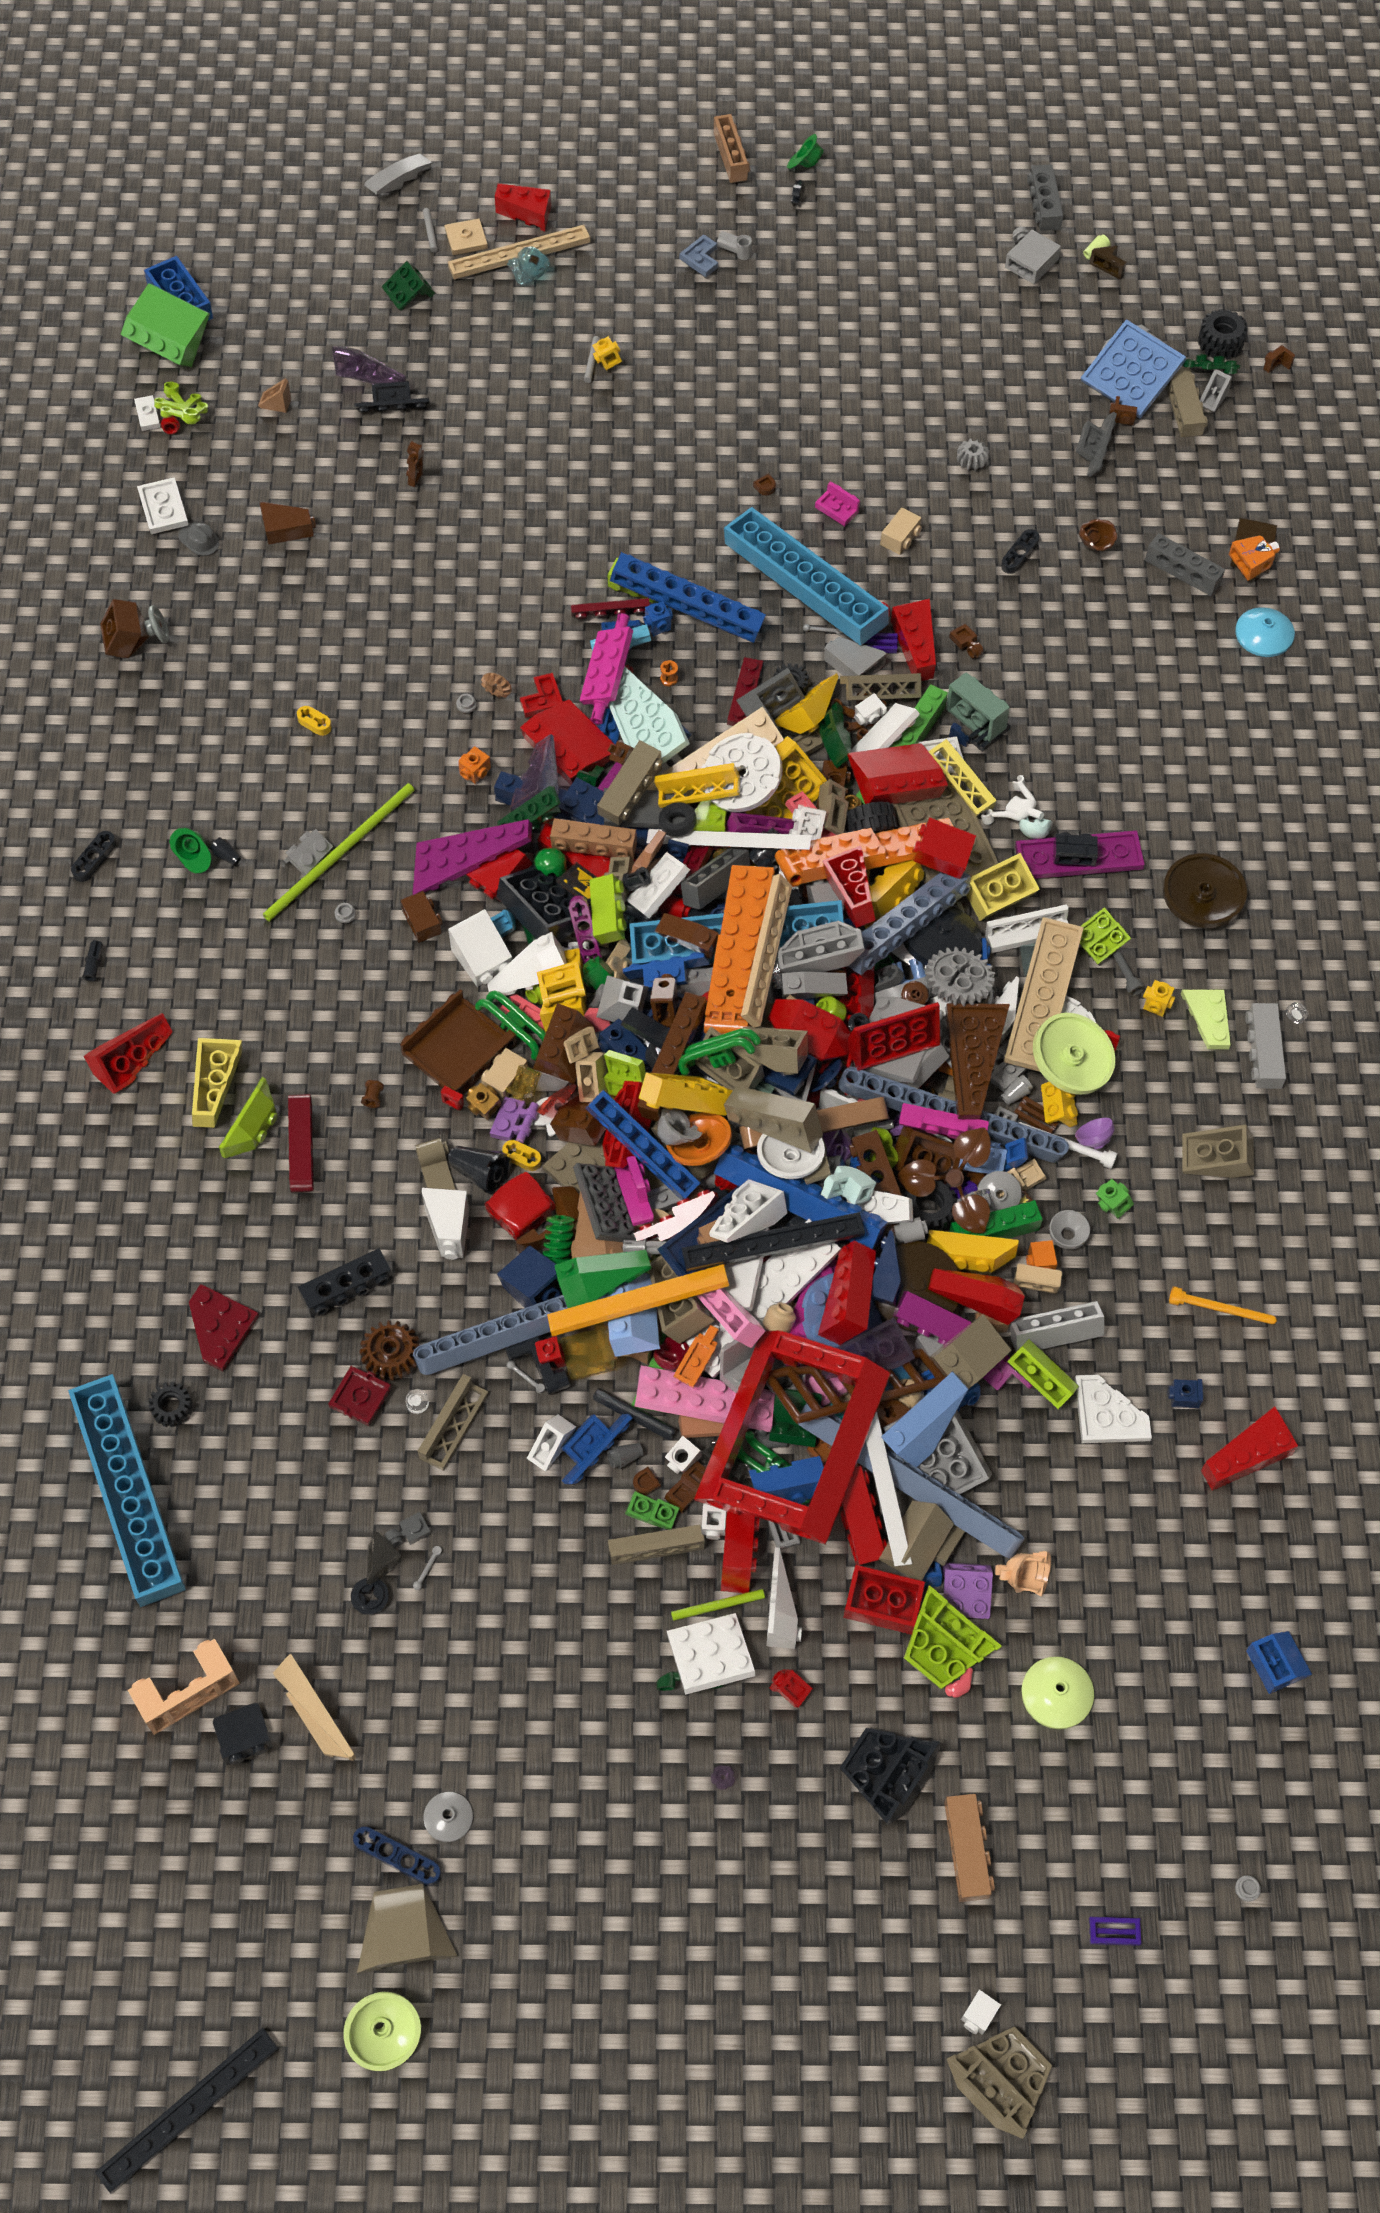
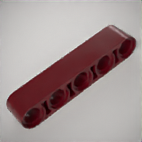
[288,1094,314,1193]

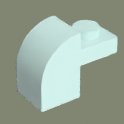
[821,1166,876,1205]

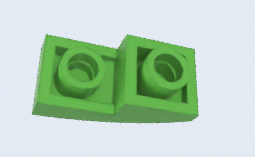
[625,1492,679,1530]

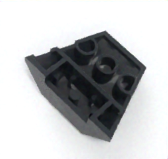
[840,1728,941,1825]

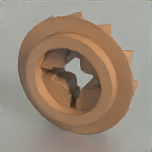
[481,673,512,698]

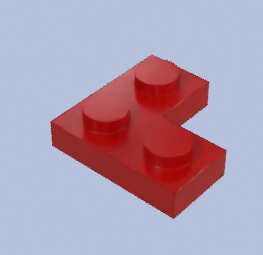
[520,673,563,718]

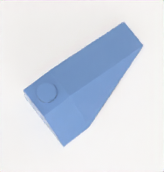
[881,1371,969,1467]

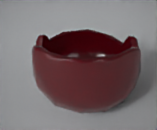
[653,1337,689,1371]

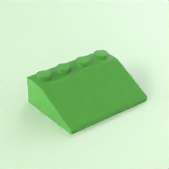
[120,283,210,367]

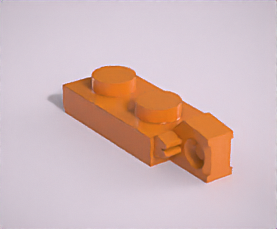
[673,1325,719,1389]

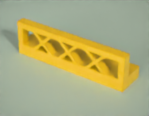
[654,763,740,808]

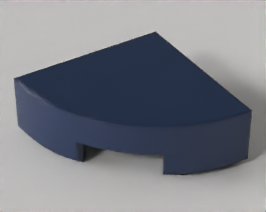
[949,723,970,747]

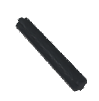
[593,1388,676,1440]

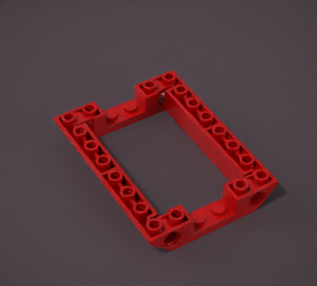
[694,1330,891,1545]

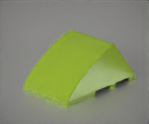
[904,1586,1002,1689]

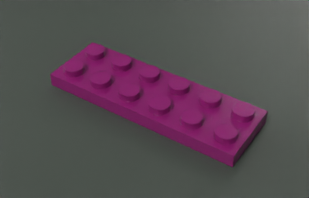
[1015,830,1145,879]

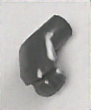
[754,1429,787,1448]

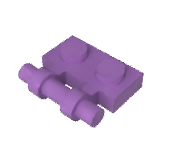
[490,1097,539,1143]

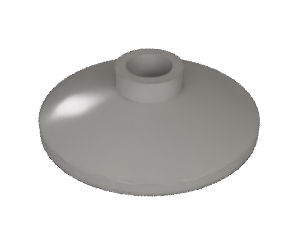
[977,1171,1022,1212]
[424,1792,473,1842]

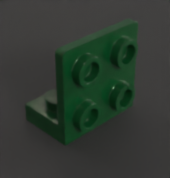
[382,261,436,311]
[769,1388,822,1447]

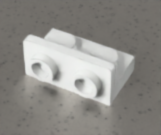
[789,804,826,840]

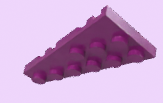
[413,819,532,895]

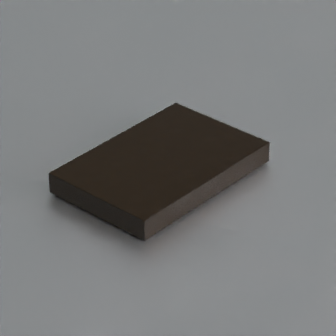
[1230,518,1277,573]

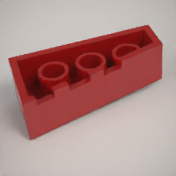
[891,599,936,681]
[537,823,611,878]
[832,965,875,1029]
[818,1240,876,1345]
[840,1466,887,1566]

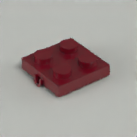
[328,1366,391,1426]

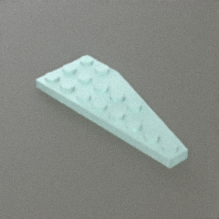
[609,666,690,764]

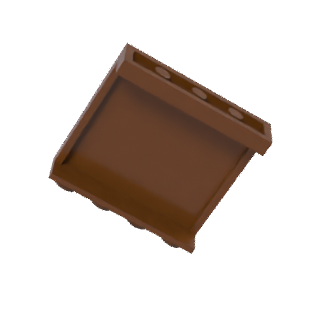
[400,989,517,1095]

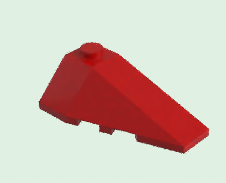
[928,1269,1025,1325]

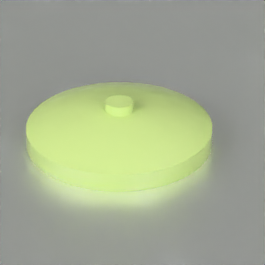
[1033,1013,1115,1095]

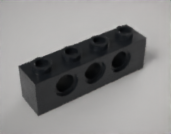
[298,1248,393,1317]

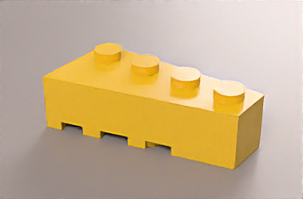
[639,1073,733,1116]

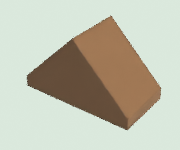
[258,378,291,413]

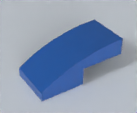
[1003,1137,1028,1172]

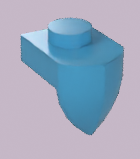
[490,909,516,938]

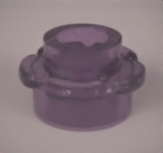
[711,1765,735,1790]

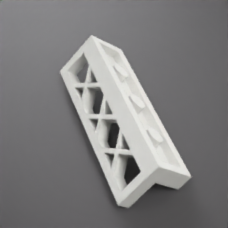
[985,904,1069,953]

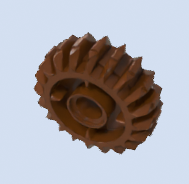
[360,1320,420,1381]

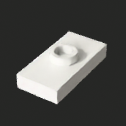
[134,395,160,431]

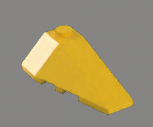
[774,673,839,734]

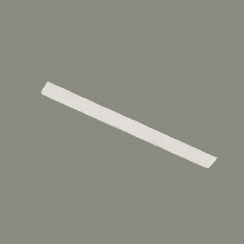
[646,829,812,850]
[866,1412,912,1566]

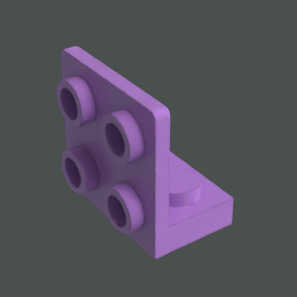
[943,1563,993,1619]

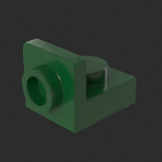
[577,765,604,788]

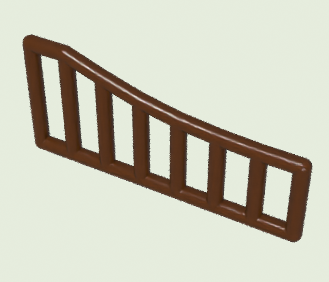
[767,1348,945,1424]

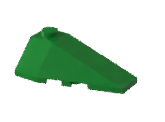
[554,1250,652,1308]

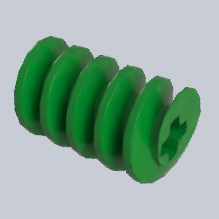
[542,1215,575,1264]

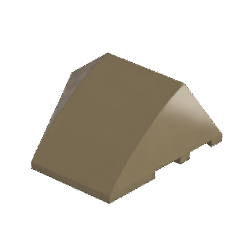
[357,1884,458,1974]
[947,2027,1052,2139]

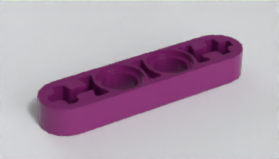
[569,896,602,966]

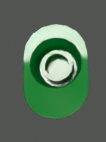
[787,134,823,169]
[169,828,212,873]

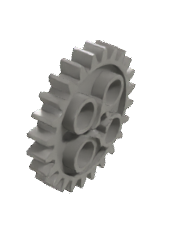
[925,947,995,1006]

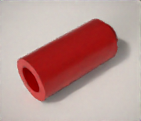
[658,894,693,918]

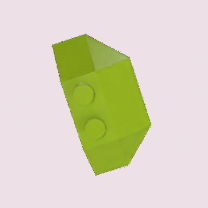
[219,1077,277,1158]

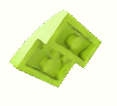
[603,1050,646,1096]

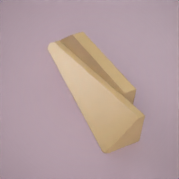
[273,1654,356,1761]

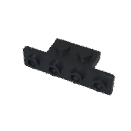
[354,381,430,412]

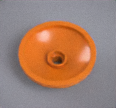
[666,1112,732,1166]

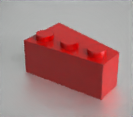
[495,183,551,232]

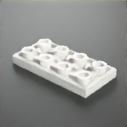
[846,703,919,767]
[724,1227,770,1311]

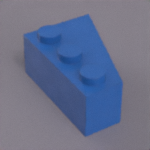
[749,1456,825,1504]

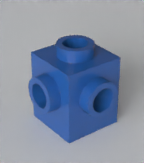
[643,601,673,636]

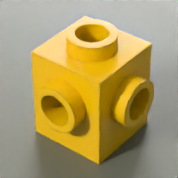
[592,336,622,370]
[1143,980,1175,1017]

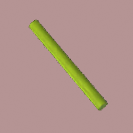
[671,1589,765,1621]

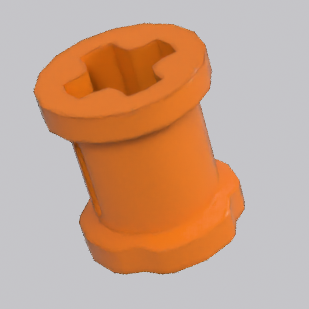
[660,660,678,687]

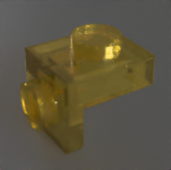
[506,1065,541,1100]

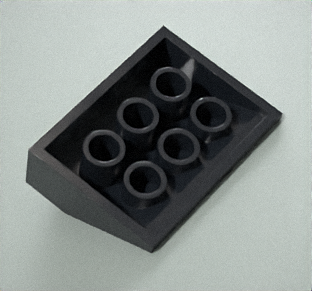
[497,866,592,942]

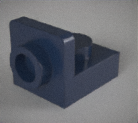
[666,839,689,858]

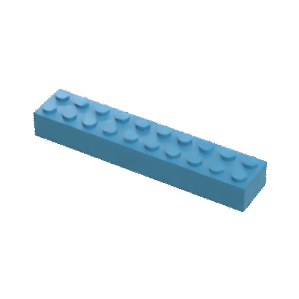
[724,507,889,646]
[630,900,845,965]
[68,1374,186,1607]

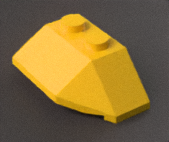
[927,1230,1019,1275]

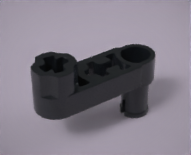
[505,1336,570,1395]

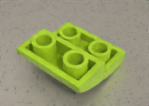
[1079,907,1131,965]

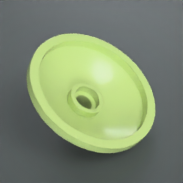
[1021,1657,1094,1729]
[343,1992,421,2071]

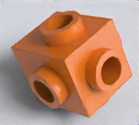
[459,746,491,784]

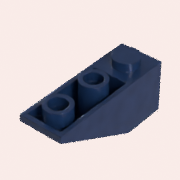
[871,1231,903,1307]

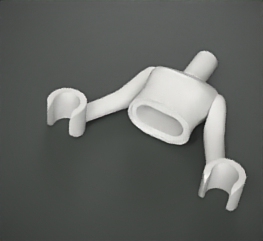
[981,775,1044,825]

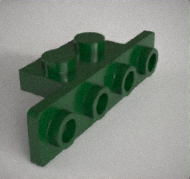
[497,786,561,833]

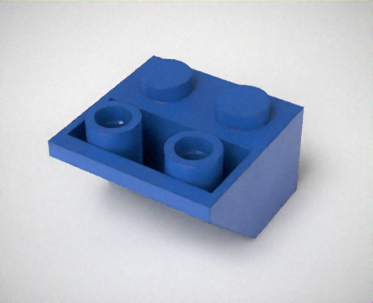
[1246,1631,1312,1694]

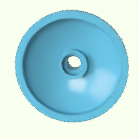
[1235,607,1295,657]

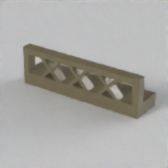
[840,673,921,700]
[418,1374,488,1471]
[608,1525,705,1565]

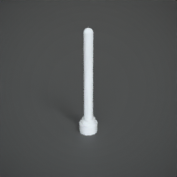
[1018,1122,1118,1169]

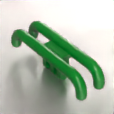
[475,990,546,1060]
[678,1028,761,1076]
[737,1430,810,1505]

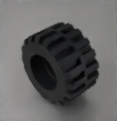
[1198,309,1248,359]
[845,802,899,833]
[903,1180,958,1237]

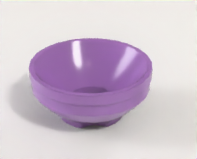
[1075,1118,1114,1149]

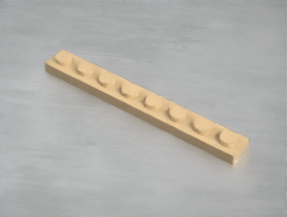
[448,225,590,279]
[741,874,792,1028]

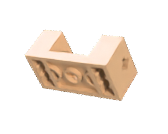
[128,1639,240,1735]

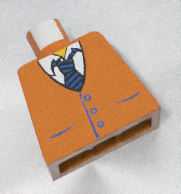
[1229,536,1280,581]

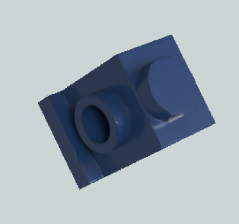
[1167,1379,1203,1409]

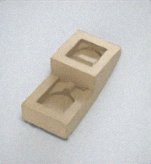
[563,1027,599,1063]

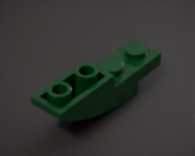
[818,702,851,768]

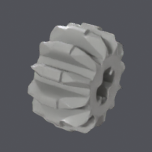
[957,439,989,471]

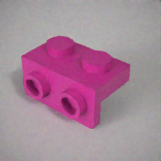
[815,482,860,527]

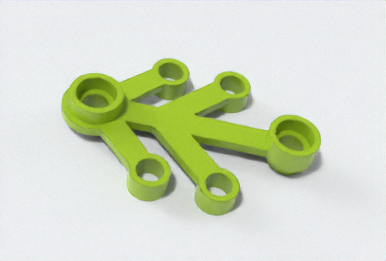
[154,382,208,424]

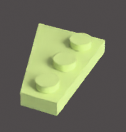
[1181,990,1230,1049]

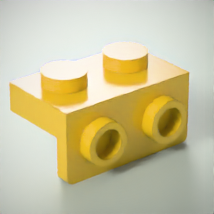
[1041,1082,1078,1127]

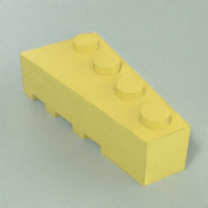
[192,1038,242,1128]

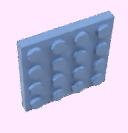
[1081,319,1186,418]

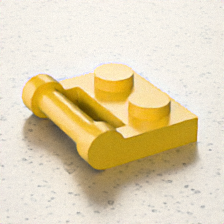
[537,960,586,1007]

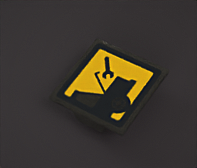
[556,862,597,906]

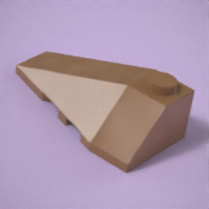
[571,1191,623,1259]

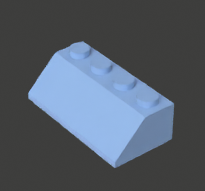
[606,1273,660,1357]

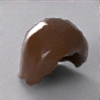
[1079,519,1117,551]

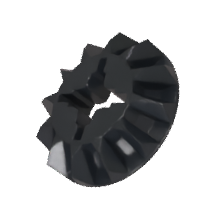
[351,1577,389,1616]

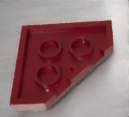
[189,1284,259,1372]

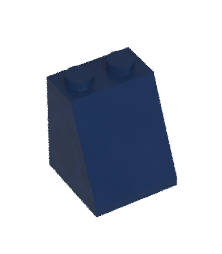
[497,1246,563,1308]

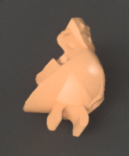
[995,1551,1051,1597]

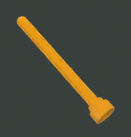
[1169,1286,1277,1324]

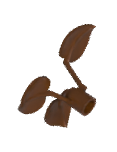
[897,1127,991,1233]

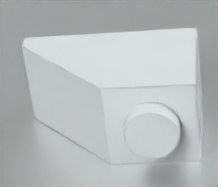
[527,1414,576,1471]

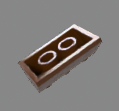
[533,1003,595,1084]

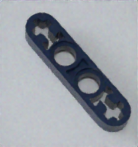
[353,1827,441,1886]

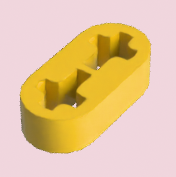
[297,706,332,736]
[502,1140,541,1171]

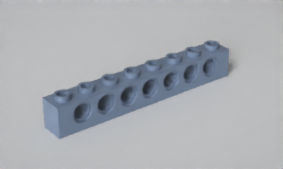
[847,872,971,975]

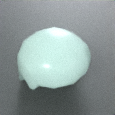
[1019,817,1053,839]

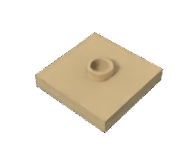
[444,219,488,255]

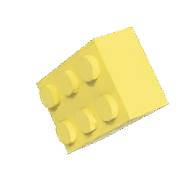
[966,853,1040,921]

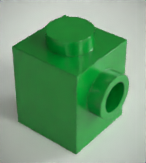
[583,955,614,990]

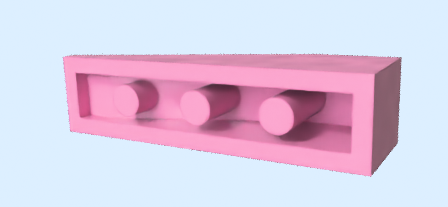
[696,1288,766,1348]

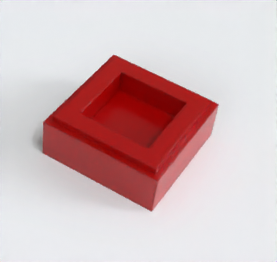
[441,1086,464,1111]

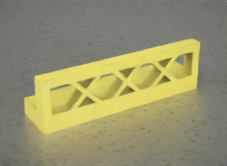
[928,739,996,816]

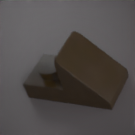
[1089,246,1127,279]

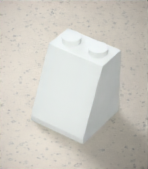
[448,909,512,987]
[422,1188,469,1260]

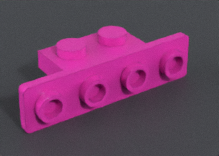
[899,1103,989,1139]
[614,1156,654,1226]

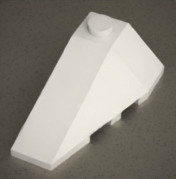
[487,932,567,996]
[709,1179,787,1243]
[766,1547,802,1649]

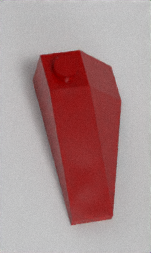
[84,1013,173,1094]

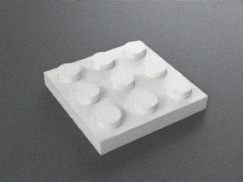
[667,1613,755,1695]

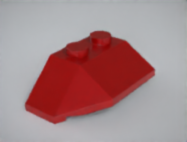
[768,999,851,1061]
[602,1081,651,1169]

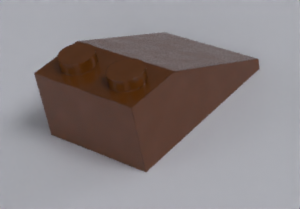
[550,1094,616,1146]
[893,1126,960,1188]

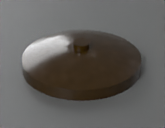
[1163,853,1247,928]
[873,1241,958,1332]

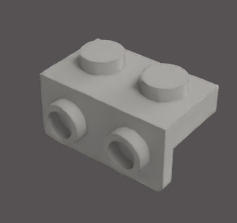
[284,829,333,876]

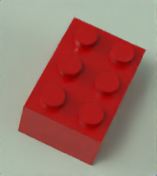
[843,1565,925,1635]

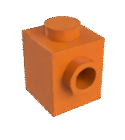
[1026,1240,1057,1270]

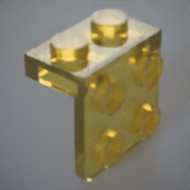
[560,1322,618,1380]

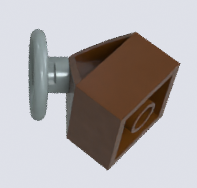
[100,599,170,658]

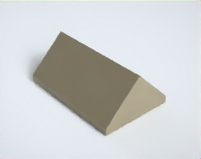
[695,1027,765,1090]
[879,1501,954,1581]

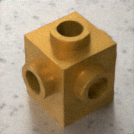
[466,1083,501,1120]

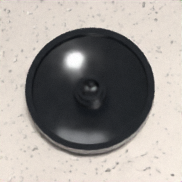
[903,906,982,966]

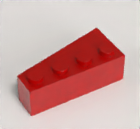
[822,845,876,928]
[1201,1406,1298,1491]
[721,1511,760,1593]

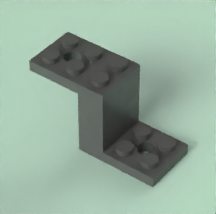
[736,668,805,777]

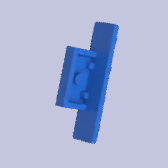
[623,952,710,991]
[561,1414,632,1484]

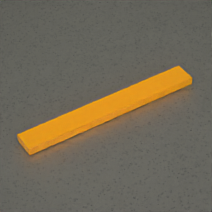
[547,1264,729,1336]

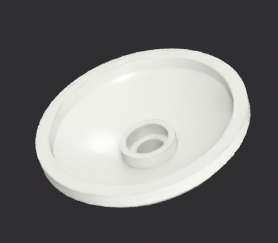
[757,1134,825,1179]

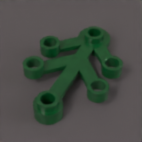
[1181,354,1241,374]

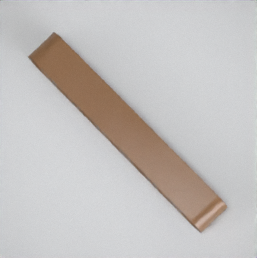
[739,1097,889,1149]

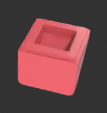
[584,1008,612,1032]

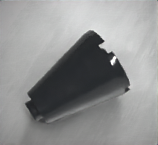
[448,1146,511,1195]

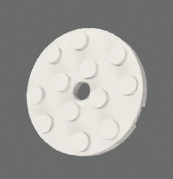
[702,733,782,812]

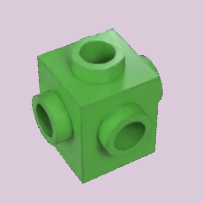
[1096,1179,1134,1219]

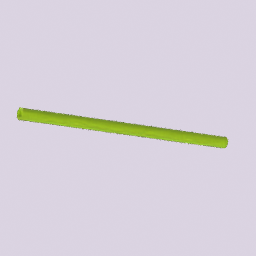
[262,783,415,922]

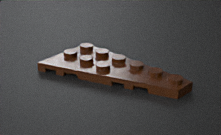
[945,1003,1010,1119]

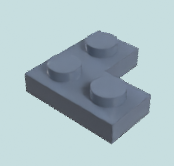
[679,235,718,277]

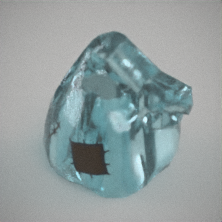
[507,246,550,284]

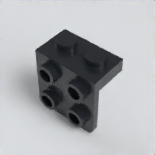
[213,1703,273,1765]

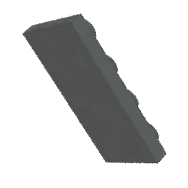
[603,788,686,828]
[573,1163,636,1242]

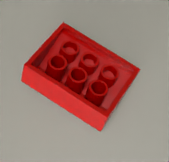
[520,699,615,785]
[847,743,948,804]
[848,1002,940,1071]

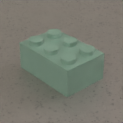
[946,672,1010,742]

